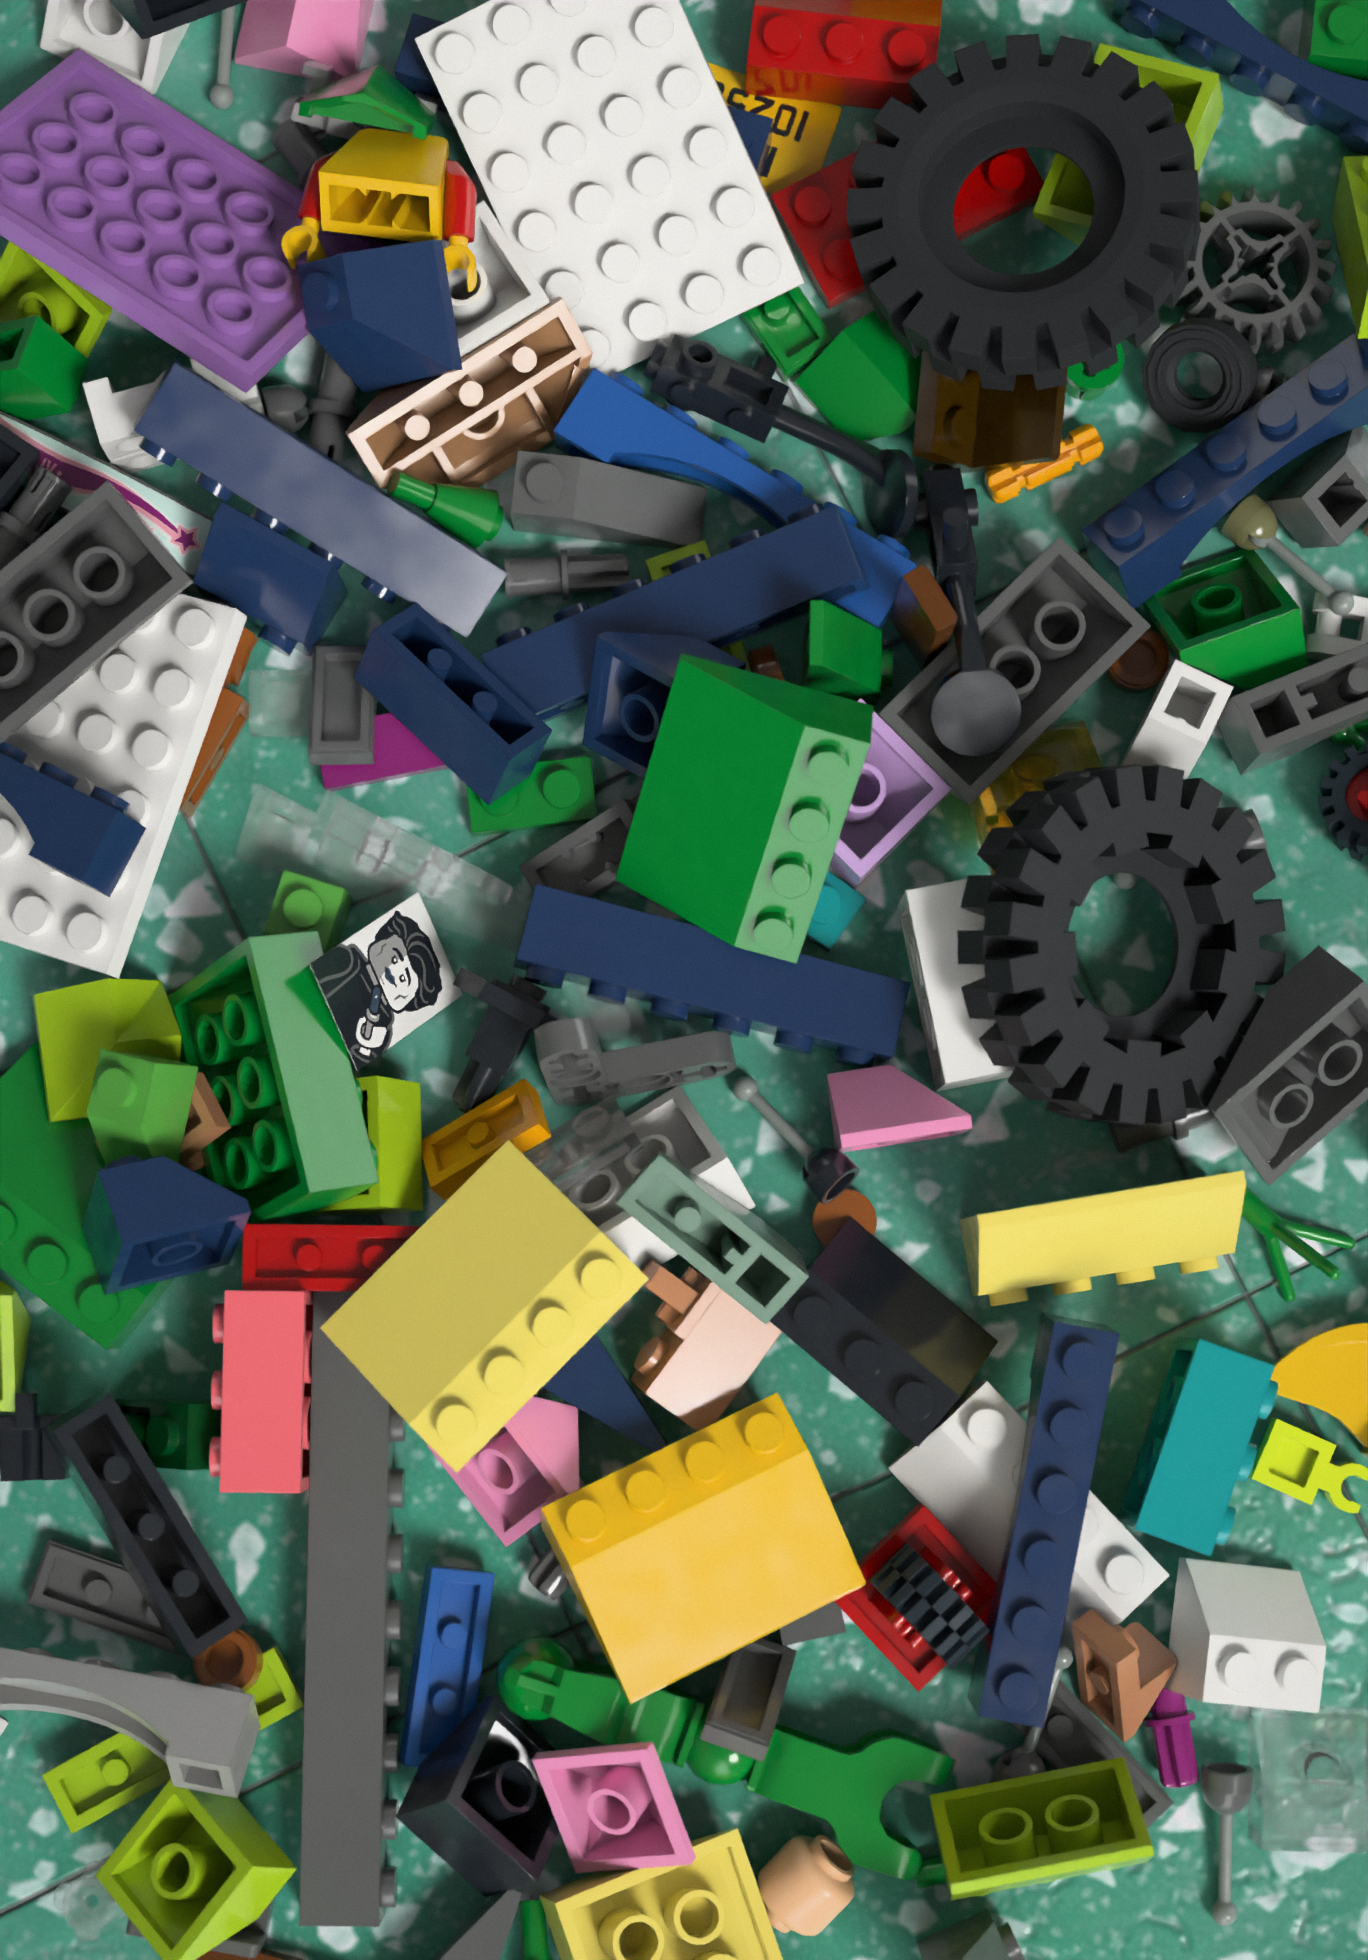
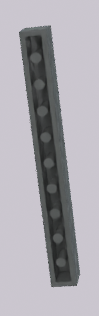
[299,1291,407,1927]

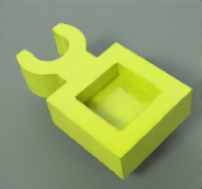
[1248,1418,1368,1513]

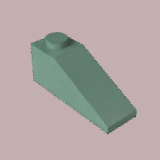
[615,1151,809,1325]

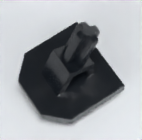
[452,967,558,1113]

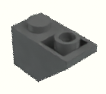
[1265,426,1368,549]

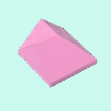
[234,0,374,82]
[827,1064,973,1153]
[427,1396,585,1547]
[532,1742,696,1873]

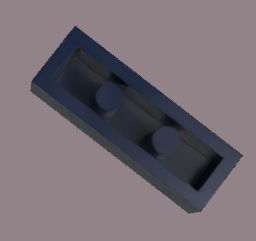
[354,602,552,805]

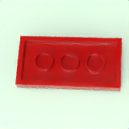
[770,140,1044,310]

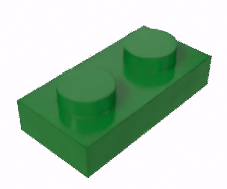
[466,756,598,837]

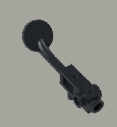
[643,334,918,538]
[913,464,1021,756]

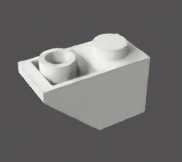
[1120,659,1233,779]

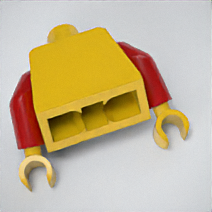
[281,128,477,292]

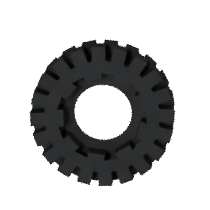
[846,34,1200,391]
[957,764,1286,1125]

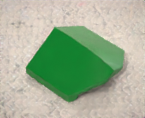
[298,64,436,140]
[794,310,922,441]

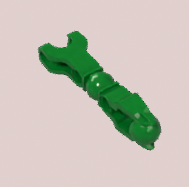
[495,1636,956,1880]

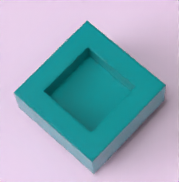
[806,871,867,952]

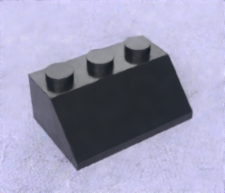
[770,1216,998,1447]

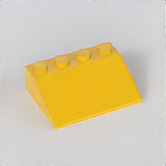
[541,1392,866,1704]

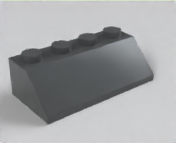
[0,481,193,744]
[878,536,1151,807]

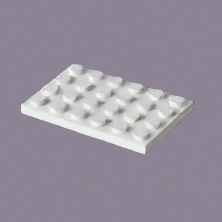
[415,0,806,390]
[0,594,247,979]

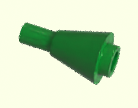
[387,471,504,549]

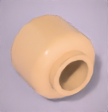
[758,1835,855,1936]

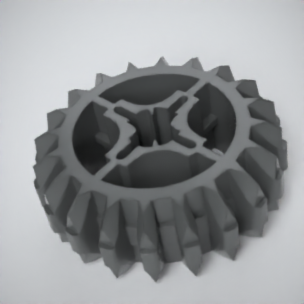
[1175,185,1336,356]

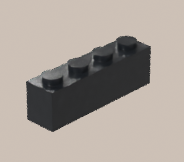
[41,1393,248,1659]

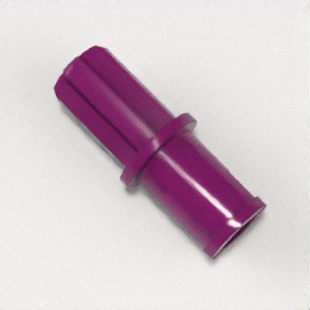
[1143,1687,1199,1788]

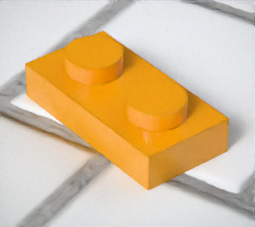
[422,1078,552,1201]

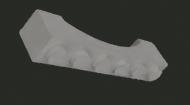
[0,1647,261,1798]

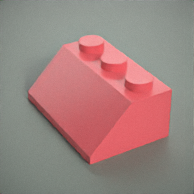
[209,1291,313,1493]

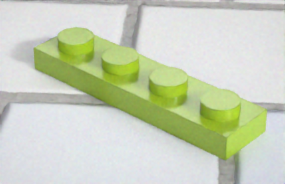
[42,1645,304,1834]

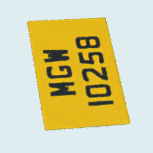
[708,62,842,194]

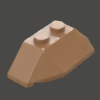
[345,296,593,489]

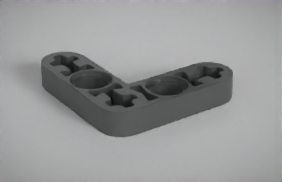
[534,1018,736,1106]

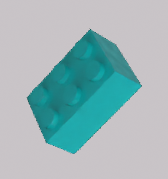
[1117,1337,1278,1557]

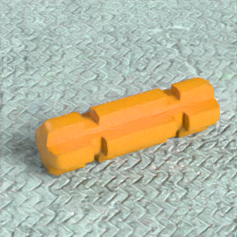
[984,423,1104,504]

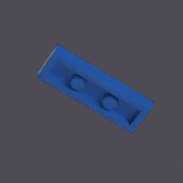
[399,1564,495,1767]

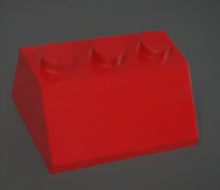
[745,0,942,110]

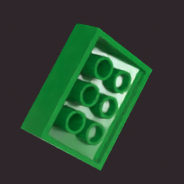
[615,653,874,964]
[168,931,379,1238]
[0,1041,208,1350]

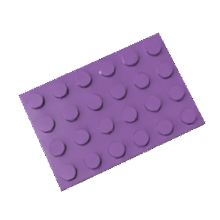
[0,48,387,393]

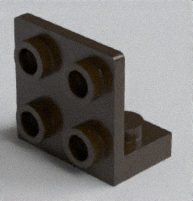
[912,351,1068,474]

